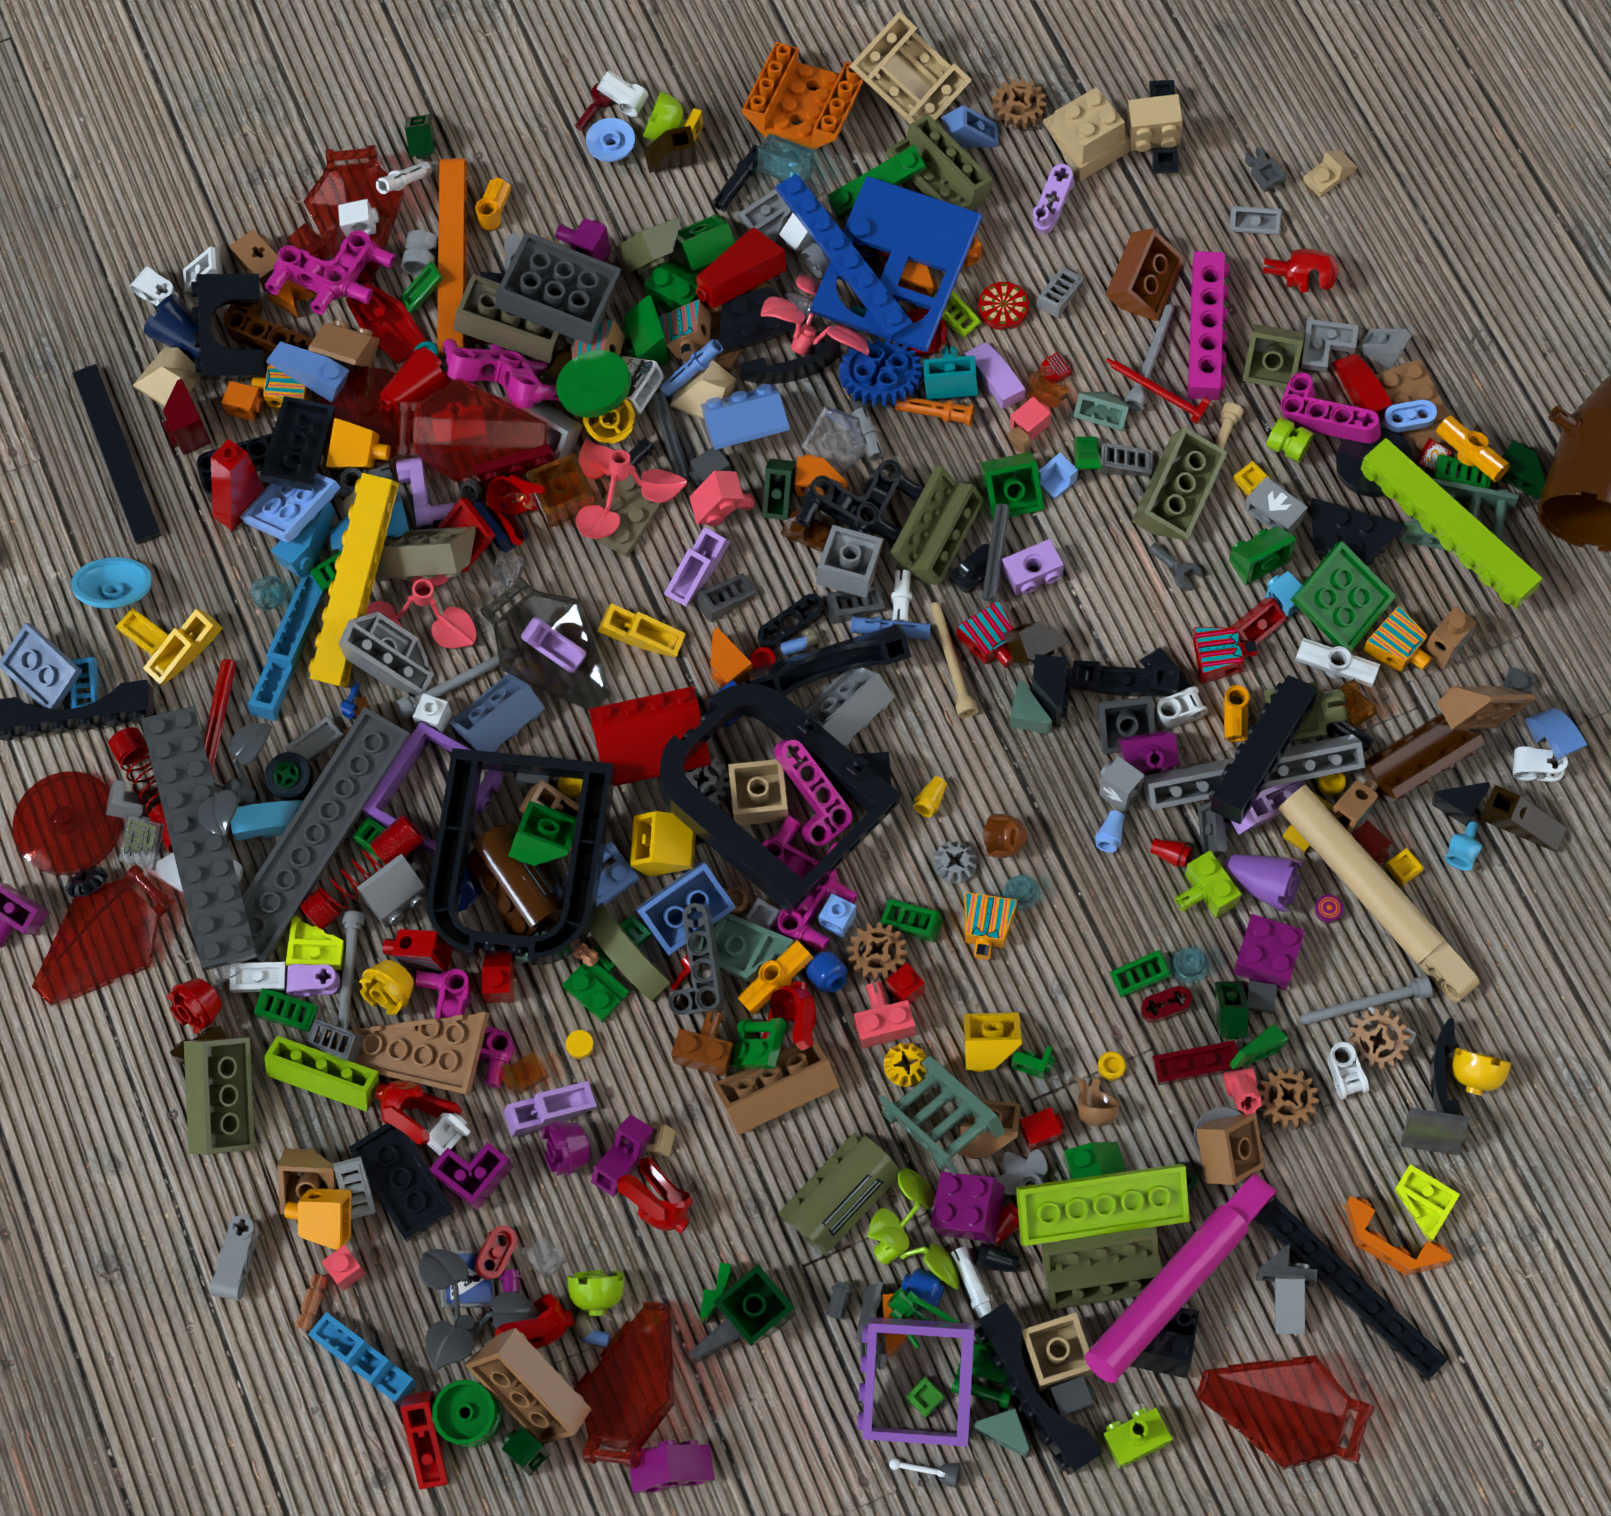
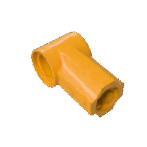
[475,177,511,231]
[1223,685,1249,742]

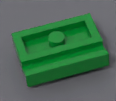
[562,963,630,1023]

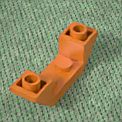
[1344,1195,1453,1276]

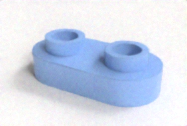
[1384,400,1437,432]

